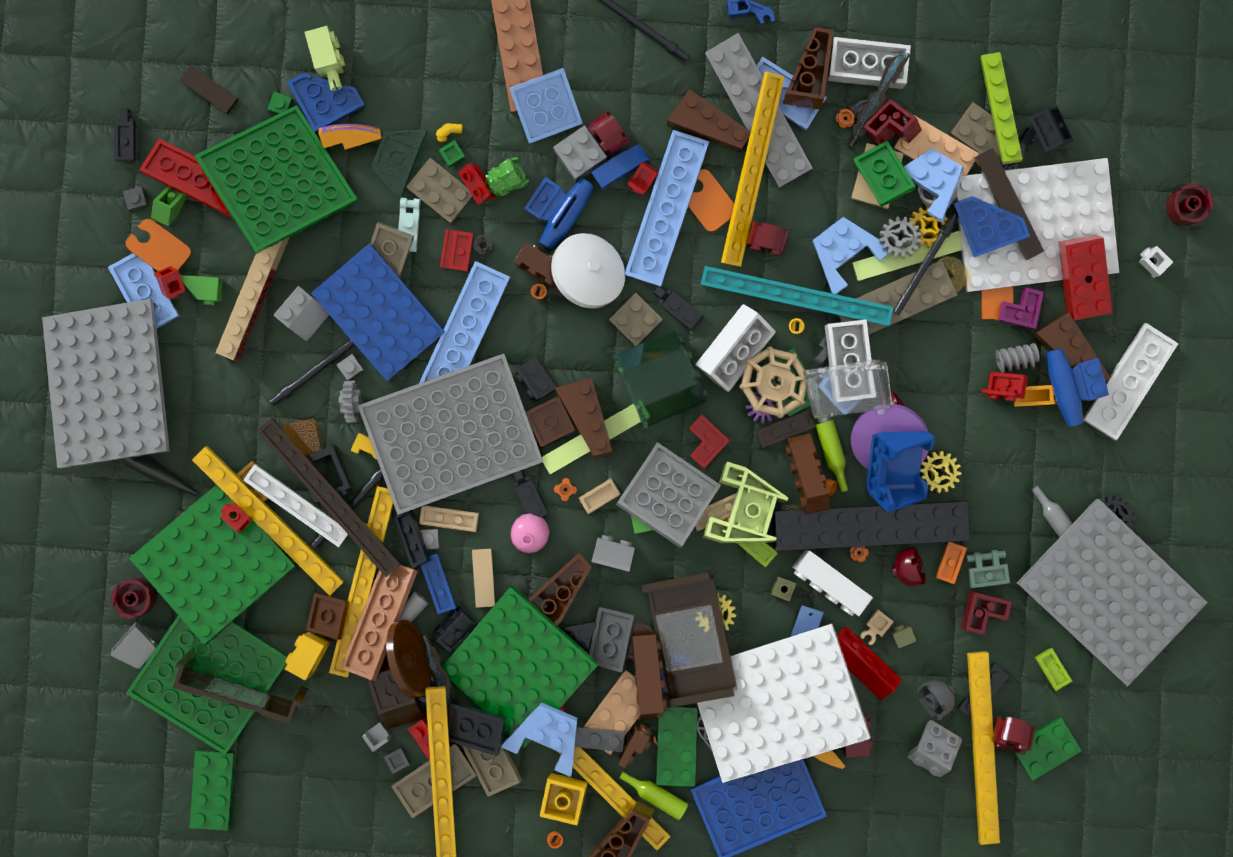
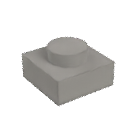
[337,354,364,381]
[420,529,440,549]

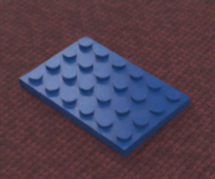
[311,243,445,381]
[690,759,827,857]

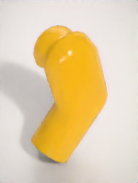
[436,123,463,142]

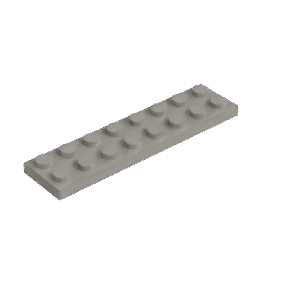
[705,33,813,187]

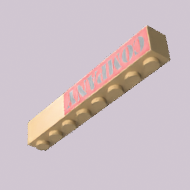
[216,237,290,362]

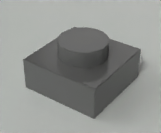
[123,186,148,211]
[384,747,411,774]

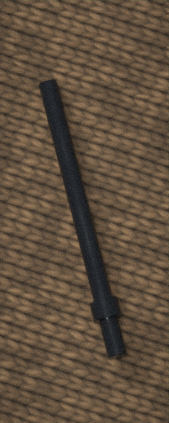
[599,0,690,62]
[893,213,958,315]
[269,339,355,406]
[310,468,384,550]

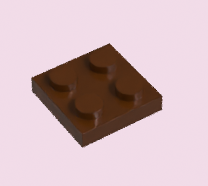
[525,396,575,447]
[306,593,350,640]

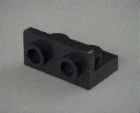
[515,356,556,401]
[432,606,477,654]

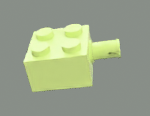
[305,26,345,91]

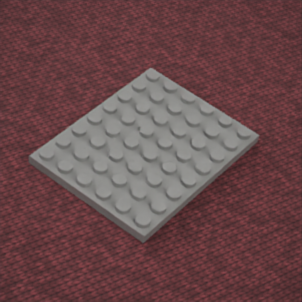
[42,299,170,469]
[358,354,543,515]
[1017,498,1208,687]

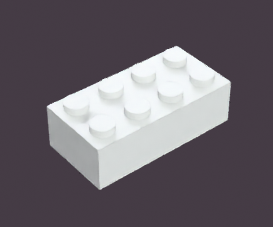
[827,37,911,89]
[695,304,776,392]
[825,320,876,402]
[792,549,873,616]

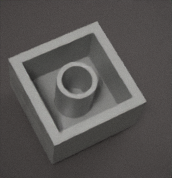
[553,125,607,183]

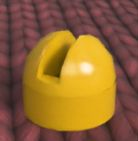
[789,318,805,334]

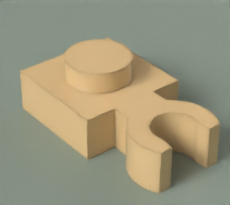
[860,609,893,645]

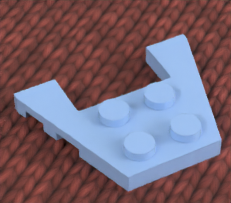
[904,148,963,222]
[813,217,888,295]
[501,703,577,777]

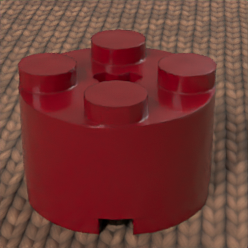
[588,110,630,155]
[1166,184,1213,226]
[747,221,790,256]
[111,578,157,618]
[992,716,1036,755]

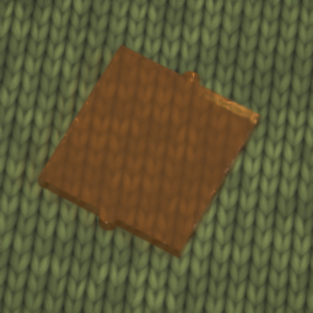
[284,418,321,456]

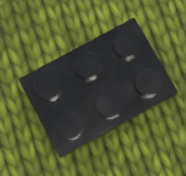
[447,701,507,756]

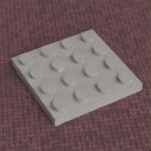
[616,442,721,548]

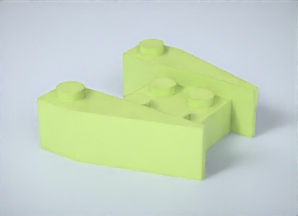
[703,462,788,543]

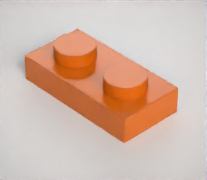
[935,542,967,584]

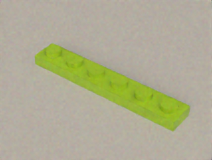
[980,52,1022,165]

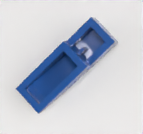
[591,144,649,190]

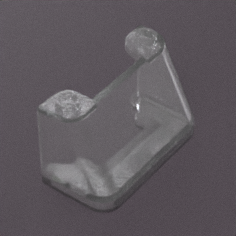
[803,360,893,422]

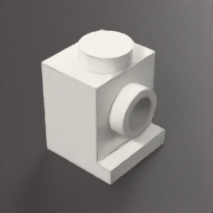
[1138,246,1173,278]

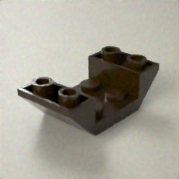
[367,653,424,730]

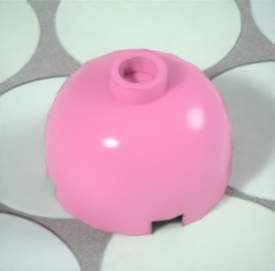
[511,513,550,553]

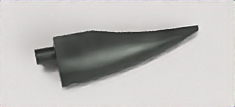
[124,455,199,496]

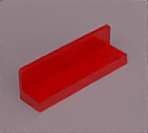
[837,626,902,700]

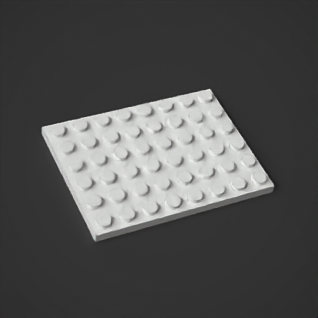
[956,158,1119,292]
[697,624,871,783]

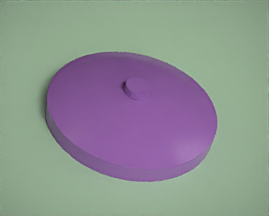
[851,404,928,469]

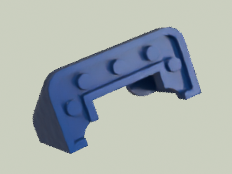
[867,431,935,513]

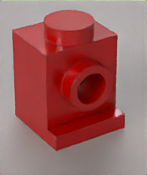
[153,266,185,299]
[220,502,253,534]

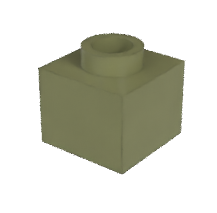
[770,576,796,601]
[890,624,916,648]

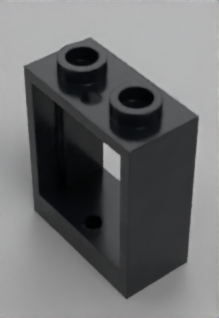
[1029,106,1073,152]
[307,445,353,505]

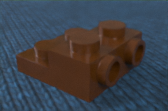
[618,723,652,768]

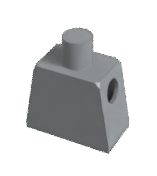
[111,622,158,669]

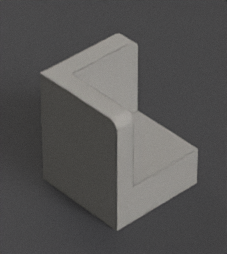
[362,722,392,752]

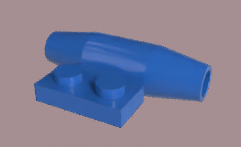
[524,177,594,250]
[1046,348,1109,427]

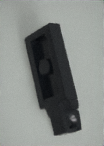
[114,108,136,162]
[1003,125,1038,171]
[653,286,703,330]
[513,470,548,517]

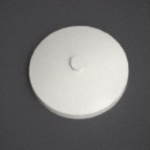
[551,233,625,308]

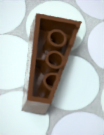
[783,27,834,110]
[667,89,751,153]
[514,242,562,294]
[1031,312,1111,381]
[555,377,614,460]
[785,433,830,514]
[632,634,667,720]
[587,801,654,857]

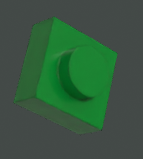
[267,92,293,114]
[439,140,466,167]

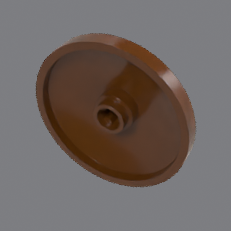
[386,620,431,698]

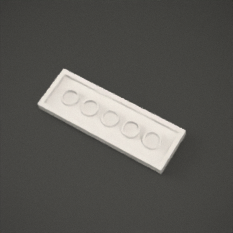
[1083,323,1178,440]

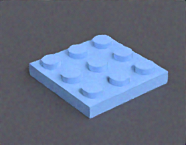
[509,68,583,143]

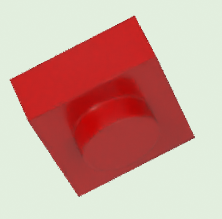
[628,161,659,194]

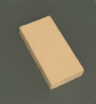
[579,478,621,514]

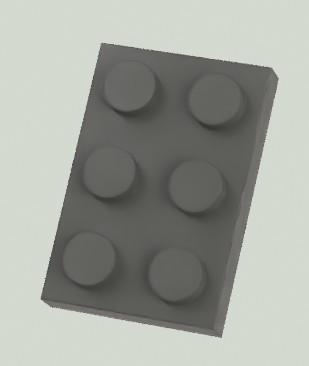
[589,607,637,673]

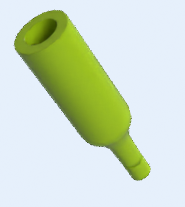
[815,420,848,492]
[619,771,688,821]

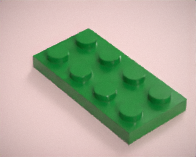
[656,707,697,786]
[189,750,235,831]

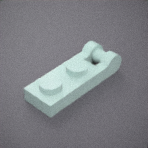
[398,197,421,253]

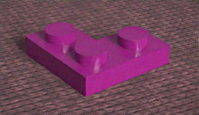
[997,287,1044,330]

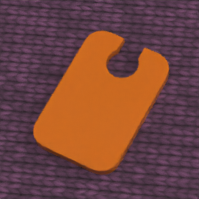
[688,169,734,232]
[126,219,191,271]

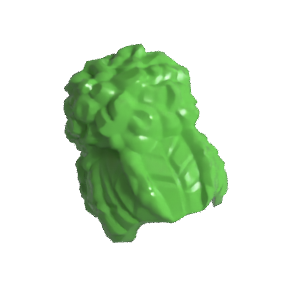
[486,157,529,196]

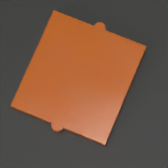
[981,286,1013,321]

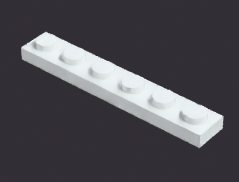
[244,464,348,547]

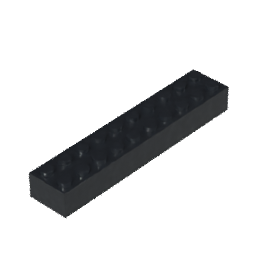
[772,501,970,551]

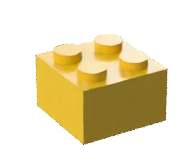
[285,631,331,680]
[540,773,588,825]

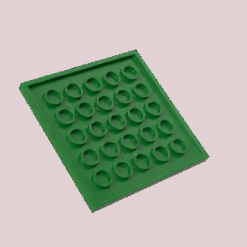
[194,105,357,254]
[129,485,296,645]
[442,585,599,748]
[126,615,288,755]

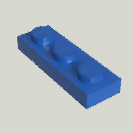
[421,553,457,614]

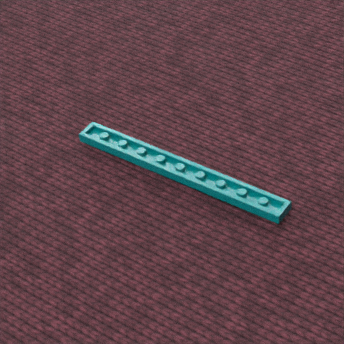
[701,266,894,326]

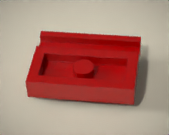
[440,229,474,272]

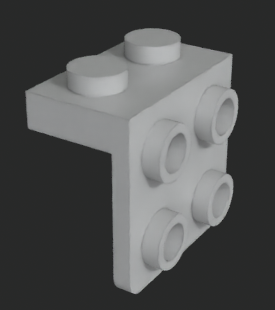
[907,720,962,777]

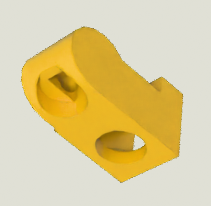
[351,433,377,459]

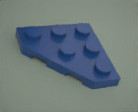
[287,73,365,133]
[954,196,1030,258]

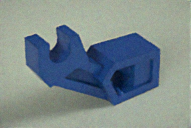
[726,0,775,25]

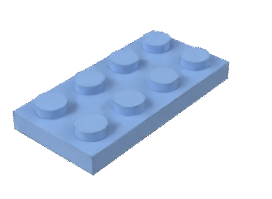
[757,57,827,131]
[108,253,180,329]

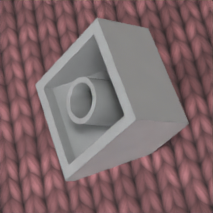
[274,286,330,342]
[591,535,635,571]

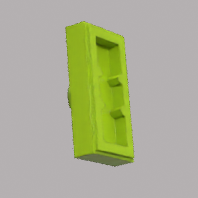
[737,542,778,568]
[1034,647,1072,691]

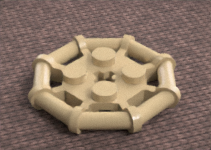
[740,346,810,418]

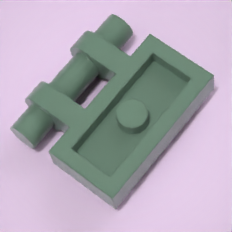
[966,550,1010,588]

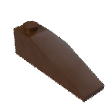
[528,553,592,625]

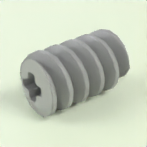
[995,343,1039,373]

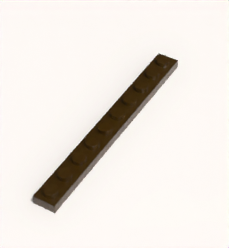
[257,418,401,577]

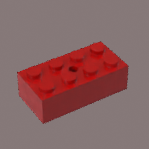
[1058,234,1112,321]

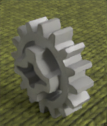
[879,217,922,259]
[339,381,362,423]

